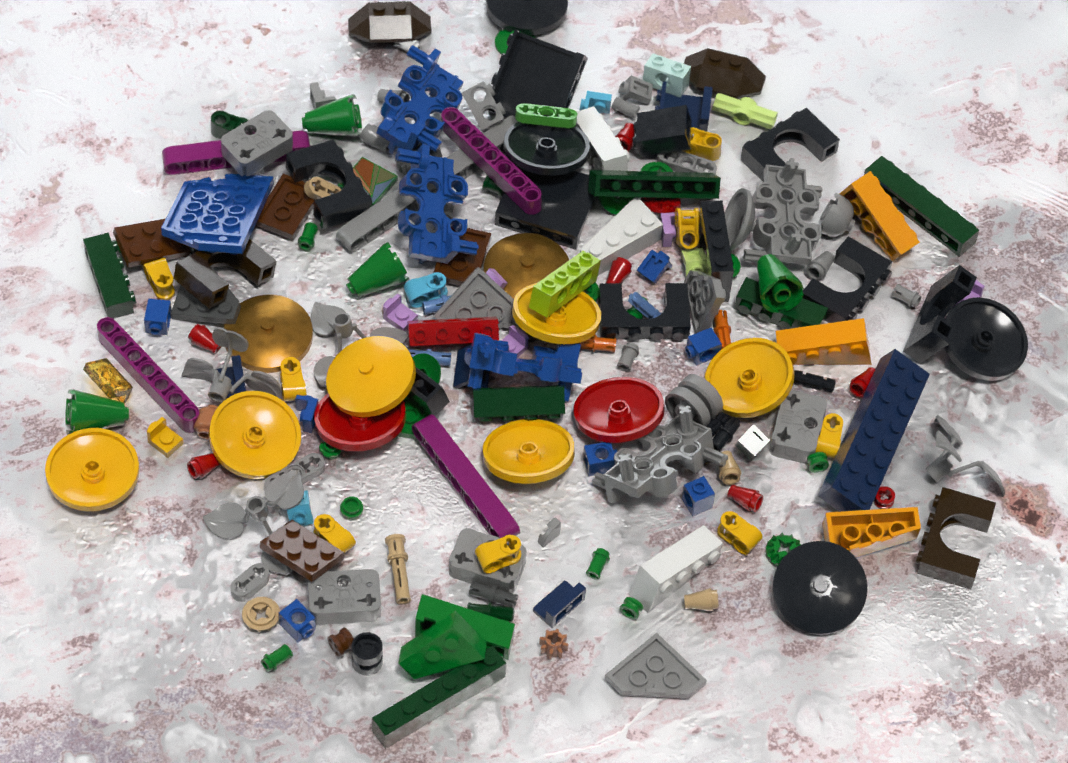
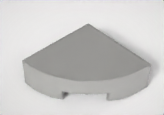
[538,517,561,547]

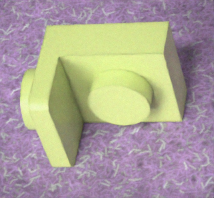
[681,248,707,277]

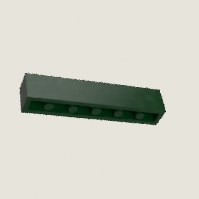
[864,156,979,257]
[588,170,721,199]
[372,646,506,749]

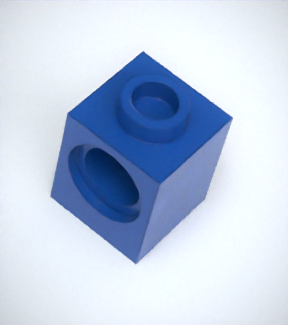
[144,298,172,335]
[685,328,722,366]
[583,442,617,477]
[682,476,715,517]
[278,599,316,643]

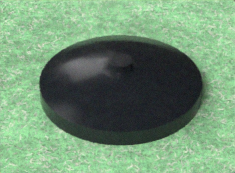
[486,0,568,35]
[503,122,590,175]
[944,297,1028,381]
[772,541,868,636]

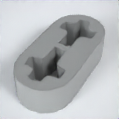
[230,563,270,602]

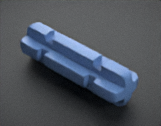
[628,292,662,319]

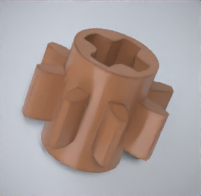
[539,629,569,660]

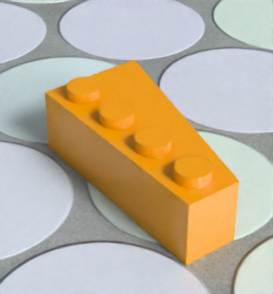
[839,171,920,261]
[776,318,872,365]
[822,507,921,558]

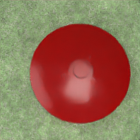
[573,377,665,443]
[314,393,406,452]

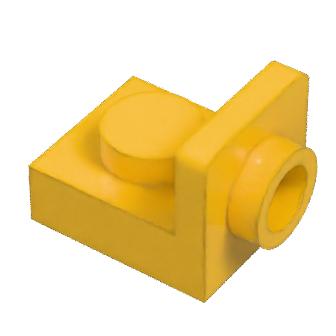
[147,417,184,458]

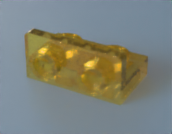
[83,358,133,403]

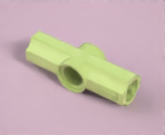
[712,93,778,129]

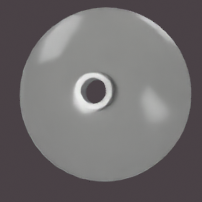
[725,188,756,251]

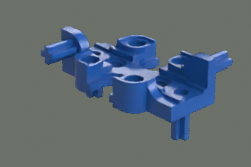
[376,45,464,154]
[396,144,479,264]
[464,333,582,401]

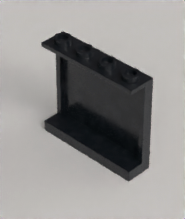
[484,29,588,118]
[495,167,597,250]

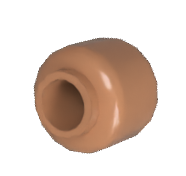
[194,405,218,440]

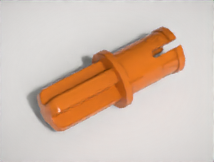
[714,310,731,349]
[580,335,616,353]

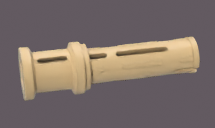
[385,534,411,605]

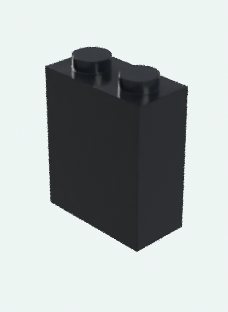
[633,105,692,157]

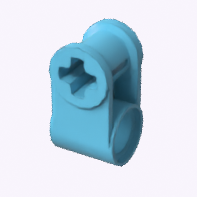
[403,272,448,308]

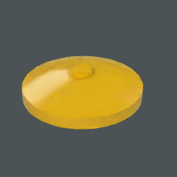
[512,283,601,344]
[326,336,416,417]
[705,338,795,418]
[209,391,301,479]
[483,419,575,484]
[45,428,139,511]

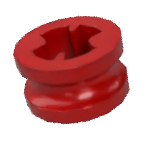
[873,486,895,509]

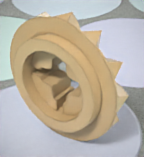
[242,597,280,633]

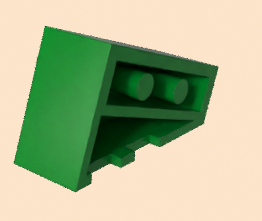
[398,611,487,679]

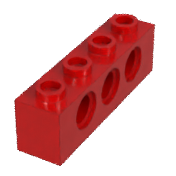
[407,316,499,346]

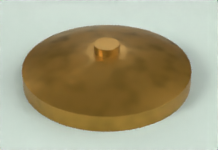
[483,233,569,299]
[224,295,313,373]

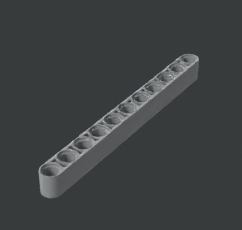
[336,116,518,252]

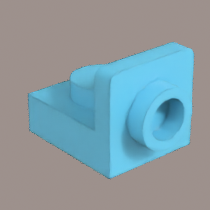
[580,91,612,114]
[287,490,314,526]

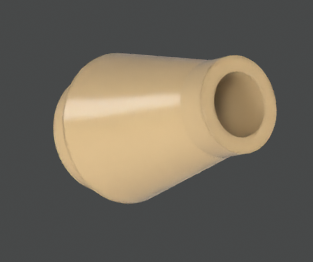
[719,451,741,485]
[684,588,719,611]

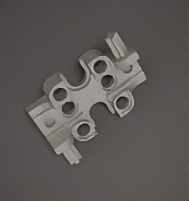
[743,158,822,265]
[592,405,728,504]

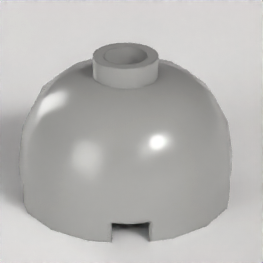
[819,193,856,237]

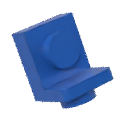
[637,250,672,284]
[295,395,319,433]

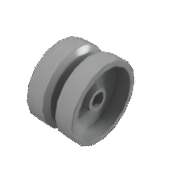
[665,374,723,426]

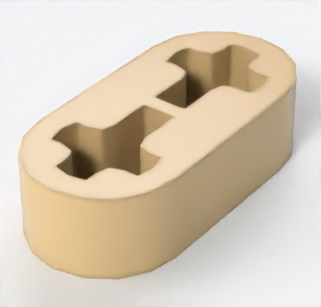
[304,177,341,200]

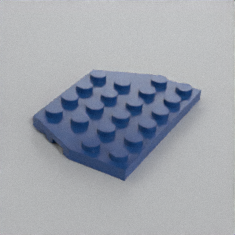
[161,173,274,254]

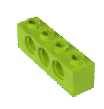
[529,250,601,317]

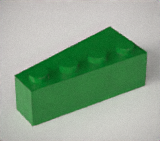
[415,594,515,660]

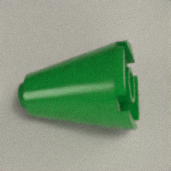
[302,94,362,137]
[346,242,410,297]
[757,254,803,313]
[65,389,129,435]

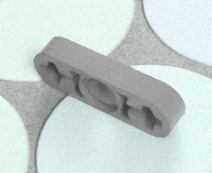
[657,151,717,175]
[264,453,325,489]

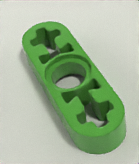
[515,103,577,128]

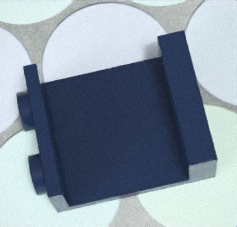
[655,81,713,132]

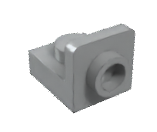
[618,75,653,105]
[310,82,336,109]

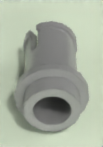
[612,97,640,119]
[892,284,921,308]
[617,342,639,372]

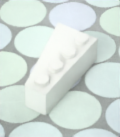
[576,107,630,171]
[580,197,663,276]
[629,525,723,613]

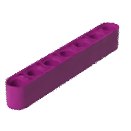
[441,107,542,215]
[162,131,310,175]
[97,317,199,433]
[411,414,520,538]

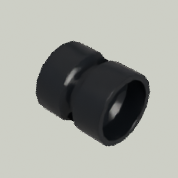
[351,632,383,676]

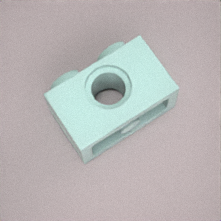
[643,53,691,98]

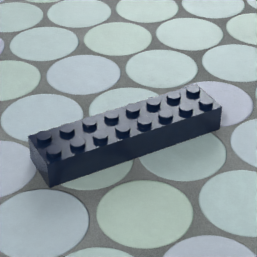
[818,349,930,512]

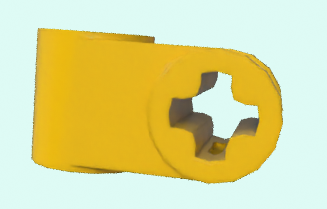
[683,127,722,161]
[675,208,700,249]
[143,258,175,300]
[280,357,307,402]
[815,413,843,459]
[717,511,763,555]
[313,514,356,554]
[475,535,521,574]

